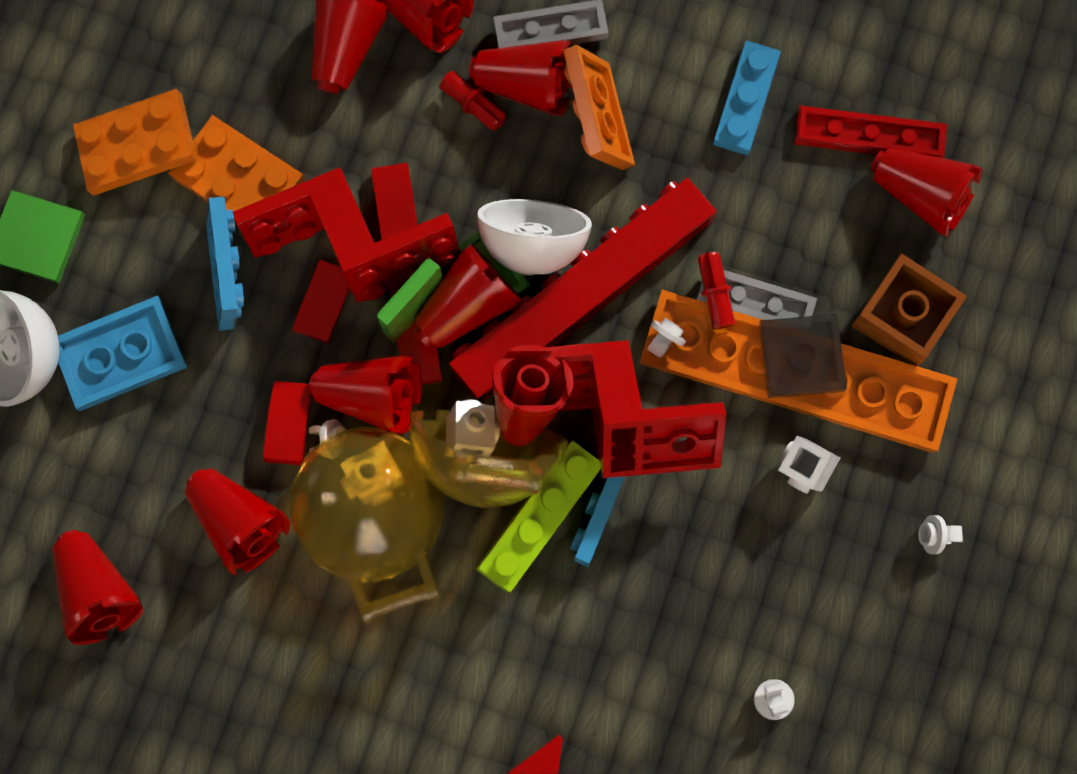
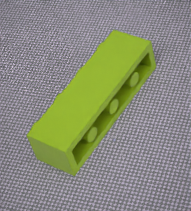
[475,441,601,593]

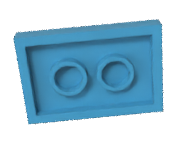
[206,197,244,331]
[58,295,188,411]

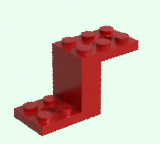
[232,167,460,303]
[545,340,726,478]

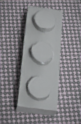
[493,0,608,48]
[696,270,817,333]

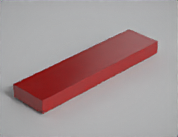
[794,105,947,158]

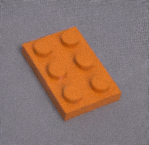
[563,45,635,170]
[73,89,197,196]
[168,115,305,220]

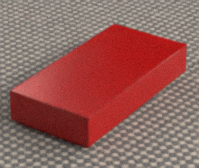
[292,260,351,344]

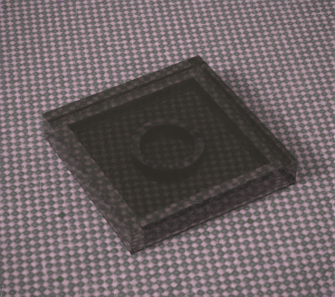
[759,314,847,398]

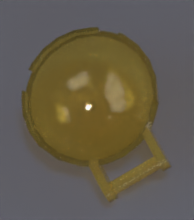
[409,410,568,508]
[289,427,445,625]

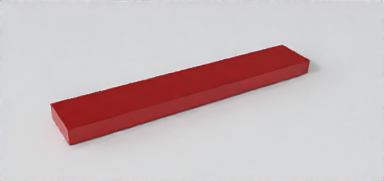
[371,162,442,385]

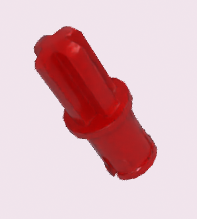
[439,71,506,131]
[698,252,737,330]

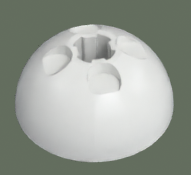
[477,199,592,275]
[0,290,60,407]

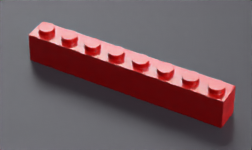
[449,177,717,404]

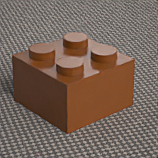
[852,253,967,366]

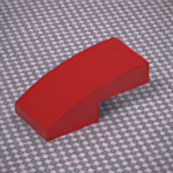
[263,381,313,466]

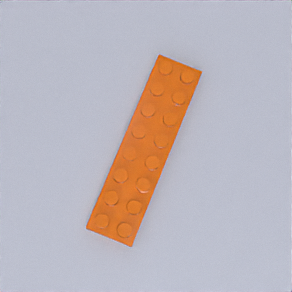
[639,289,958,454]

